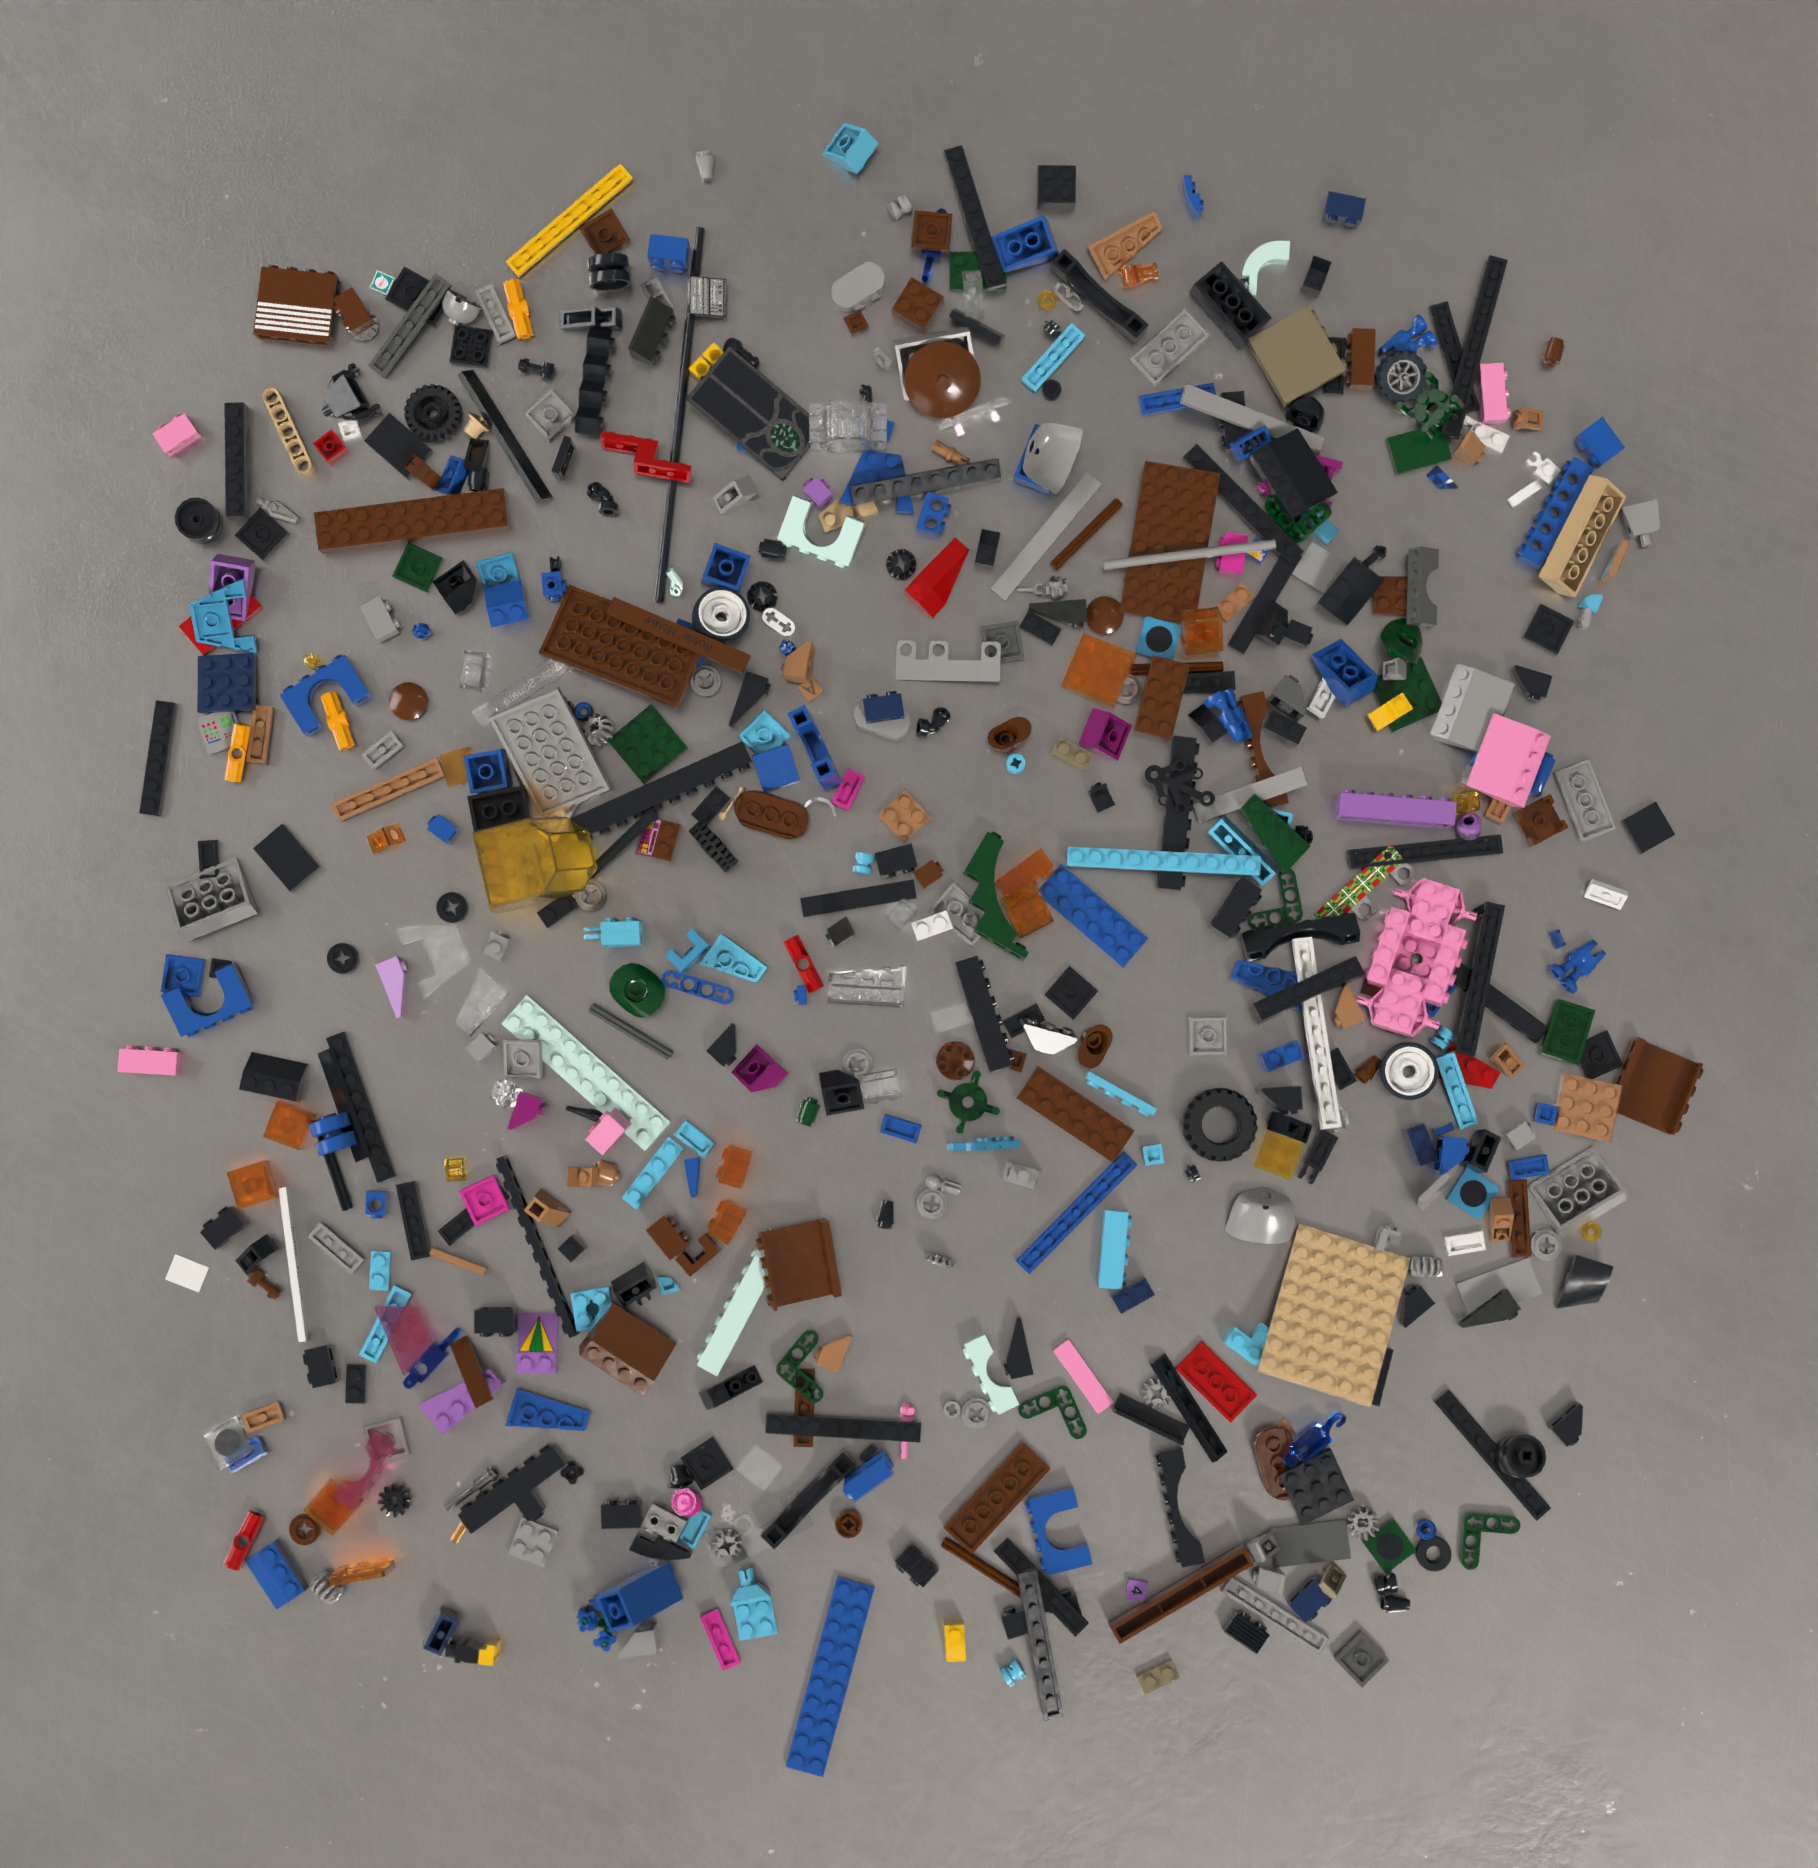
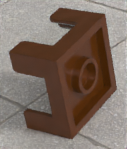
[1512,794,1568,847]
[675,1232,722,1277]

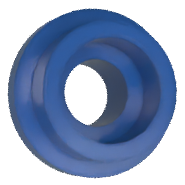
[412,623,431,639]
[779,640,797,656]
[574,702,594,721]
[1417,1520,1437,1540]

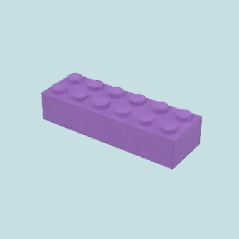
[1334,789,1456,828]

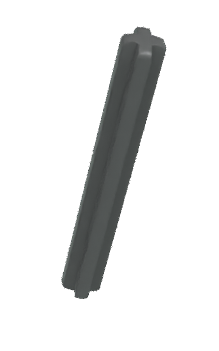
[588,1003,673,1060]

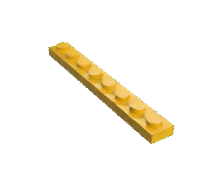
[505,164,633,278]

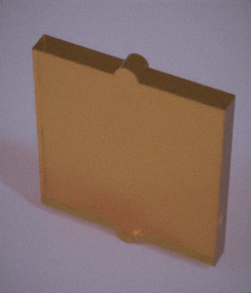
[439,747,472,787]

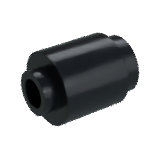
[467,465,488,492]
[758,539,787,560]

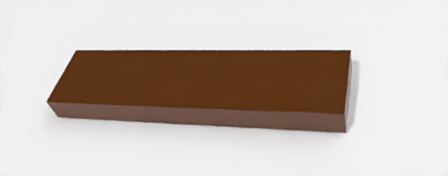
[1506,1179,1531,1258]
[450,1335,494,1408]
[794,1368,815,1447]

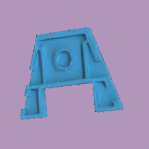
[189,579,258,653]
[947,1136,1021,1151]

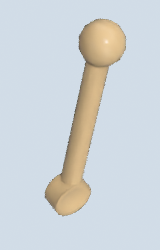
[718,787,746,820]

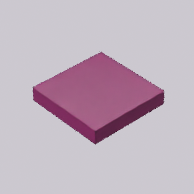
[459,1175,511,1226]

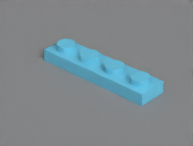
[1021,323,1086,393]
[1435,1051,1479,1130]
[1085,1072,1157,1117]
[622,1137,684,1209]
[359,1285,412,1363]

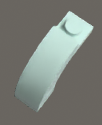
[1240,241,1290,298]

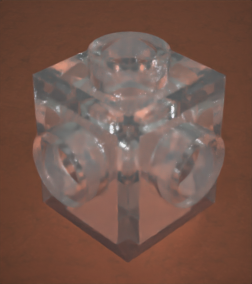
[490,1079,522,1108]

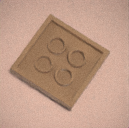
[1552,1074,1623,1143]

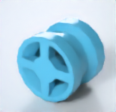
[1006,754,1026,774]

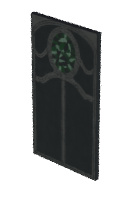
[686,346,826,481]

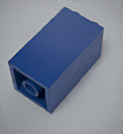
[596,1562,684,1633]

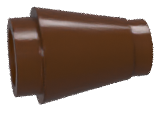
[1354,1055,1382,1084]

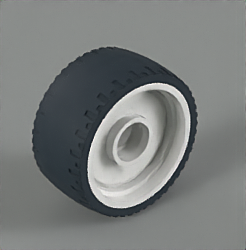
[692,587,750,646]
[1380,1042,1439,1100]

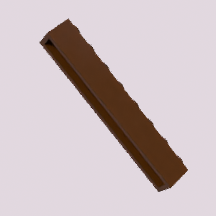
[1108,1544,1254,1644]

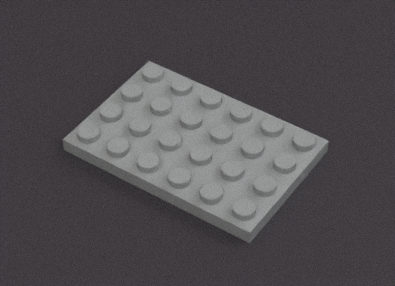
[489,687,610,817]

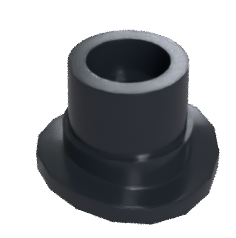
[667,1465,694,1489]

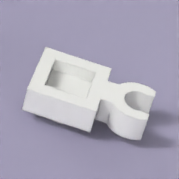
[1525,452,1561,486]

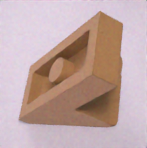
[1489,1042,1525,1079]
[567,1167,598,1187]

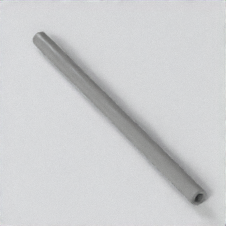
[1103,539,1276,570]

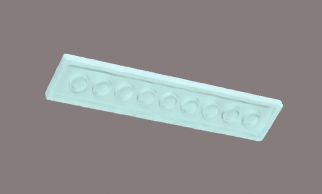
[501,995,670,1151]

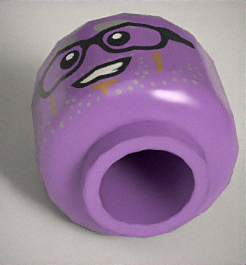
[1456,812,1482,840]

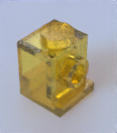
[1453,790,1480,813]

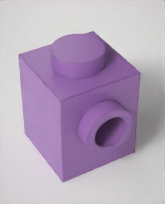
[803,477,833,509]

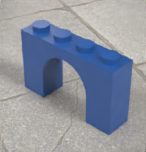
[280,655,372,736]
[787,705,843,791]
[161,961,254,1037]
[843,1449,894,1502]
[1025,1486,1093,1576]

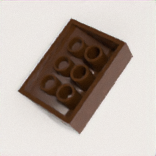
[579,1302,676,1396]

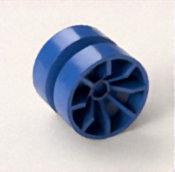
[308,1112,358,1157]

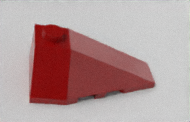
[904,537,969,619]

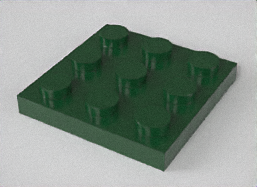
[1373,657,1442,733]
[607,704,688,785]

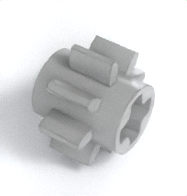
[1044,575,1068,599]

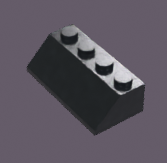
[1190,261,1272,348]

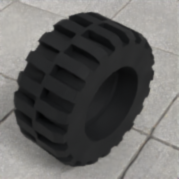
[1182,1088,1258,1162]

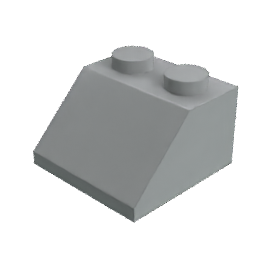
[618,1621,660,1659]

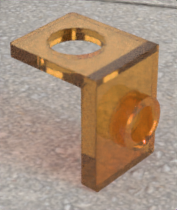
[367,824,406,854]

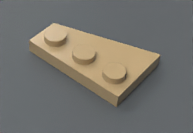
[818,494,878,534]

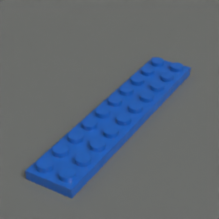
[786,1576,875,1777]

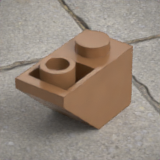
[524,1189,571,1227]
[1489,1198,1514,1242]

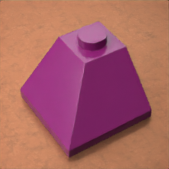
[731,1044,788,1092]

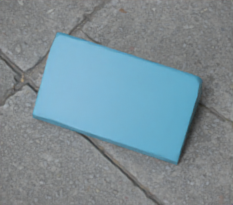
[1299,509,1339,545]

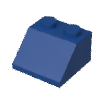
[1576,417,1625,469]
[484,580,530,627]
[1433,1136,1469,1175]

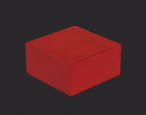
[313,429,348,464]

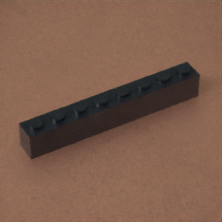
[1156,736,1200,892]

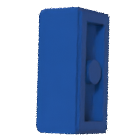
[436,455,469,495]

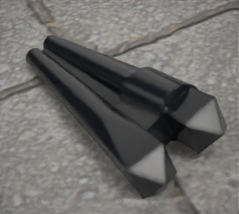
[565,1106,603,1122]

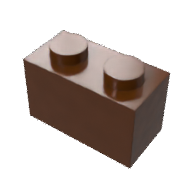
[333,287,375,336]

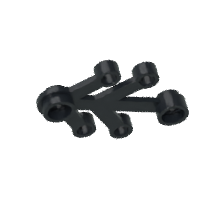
[1145,760,1215,815]

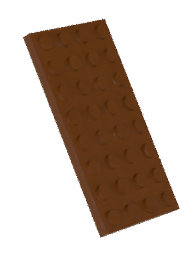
[1120,461,1221,625]
[539,585,701,709]

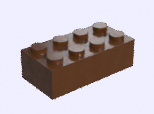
[1133,655,1190,740]

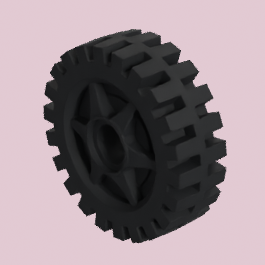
[404,384,462,443]
[689,820,739,873]

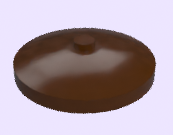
[904,340,981,418]

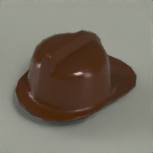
[987,717,1032,753]
[1078,1024,1113,1068]

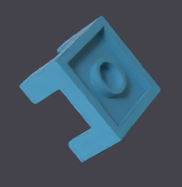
[665,928,711,973]

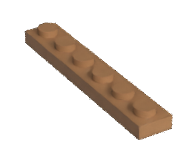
[331,758,445,822]

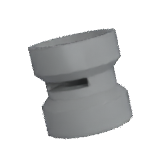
[887,194,913,220]

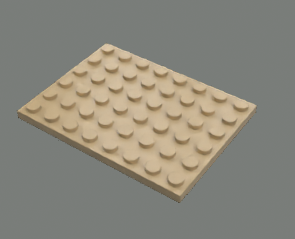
[1257,1223,1410,1407]

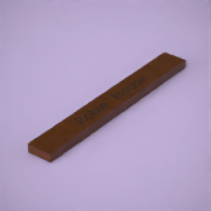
[605,597,751,674]

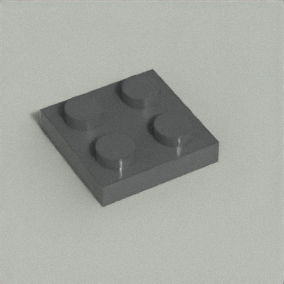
[980,621,1024,663]
[1334,1631,1390,1687]

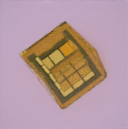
[444,1157,466,1182]

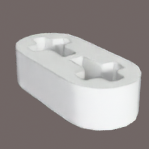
[1507,480,1543,508]
[762,607,795,636]

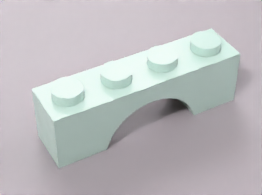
[962,1333,1019,1415]

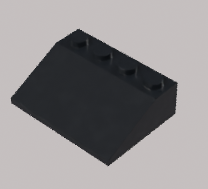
[1249,428,1338,523]

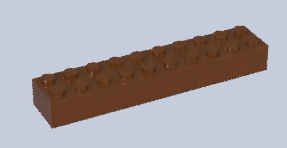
[314,488,511,554]

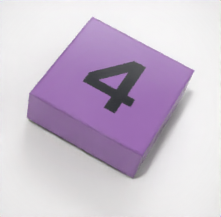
[1125,1578,1148,1602]

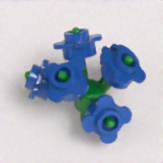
[576,1593,616,1651]

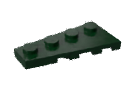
[1240,794,1311,875]

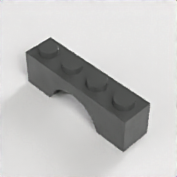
[1406,546,1439,627]

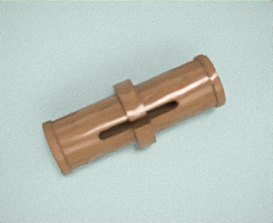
[931,440,970,465]

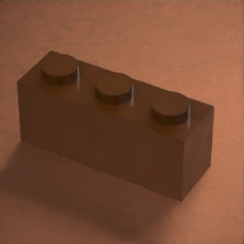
[1345,328,1376,390]

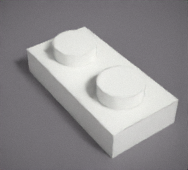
[1306,678,1335,719]
[1584,879,1628,910]
[911,909,954,941]

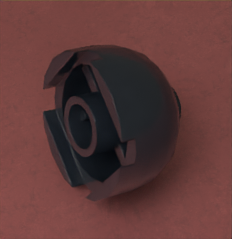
[1285,397,1325,432]

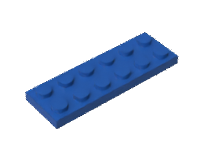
[1036,864,1148,967]

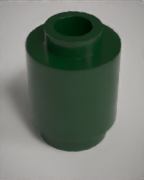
[796,1097,820,1126]

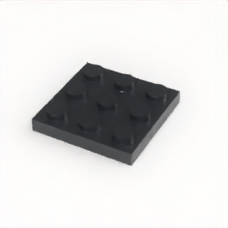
[1278,1447,1354,1526]

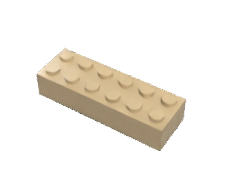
[1538,475,1627,598]

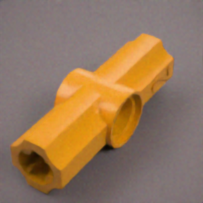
[503,279,534,339]
[320,691,355,751]
[224,723,251,782]

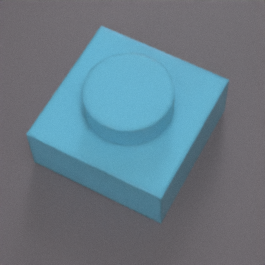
[1142,1144,1165,1166]

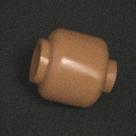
[592,1160,620,1187]

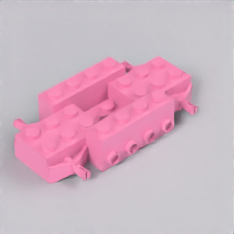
[1356,878,1478,1038]

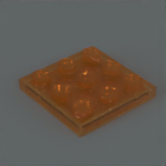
[1061,633,1137,707]
[326,1557,395,1587]

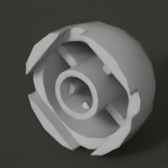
[442,290,482,325]

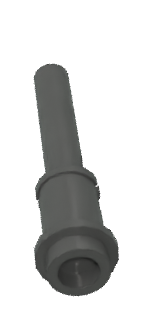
[444,1467,499,1512]

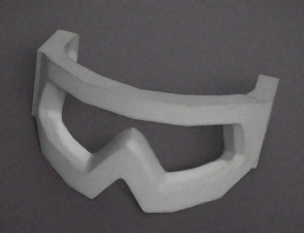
[1053,281,1084,311]
[804,797,837,817]

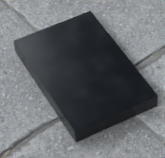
[385,266,444,328]
[364,413,433,479]
[253,824,320,892]

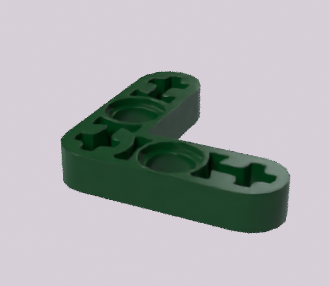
[1265,496,1332,543]
[1247,869,1303,930]
[776,1330,823,1403]
[1018,1385,1087,1439]
[1460,1512,1521,1570]

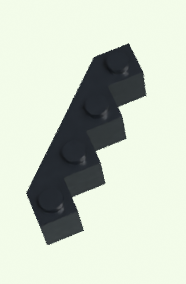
[575,327,616,436]

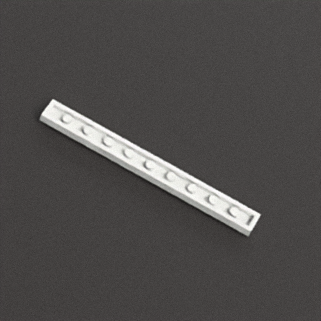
[1291,937,1341,1130]

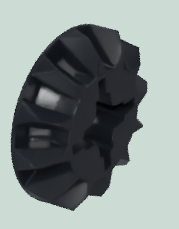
[886,549,917,579]
[747,581,778,612]
[436,892,467,923]
[327,943,358,974]

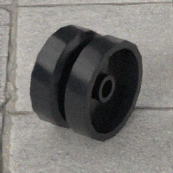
[587,253,631,291]
[175,497,223,544]
[1495,1434,1546,1479]

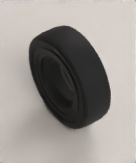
[1416,1536,1452,1572]

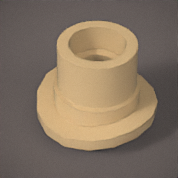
[464,413,490,439]

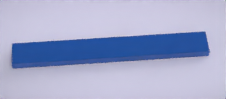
[1015,1151,1137,1274]

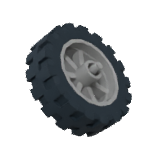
[1375,350,1427,403]

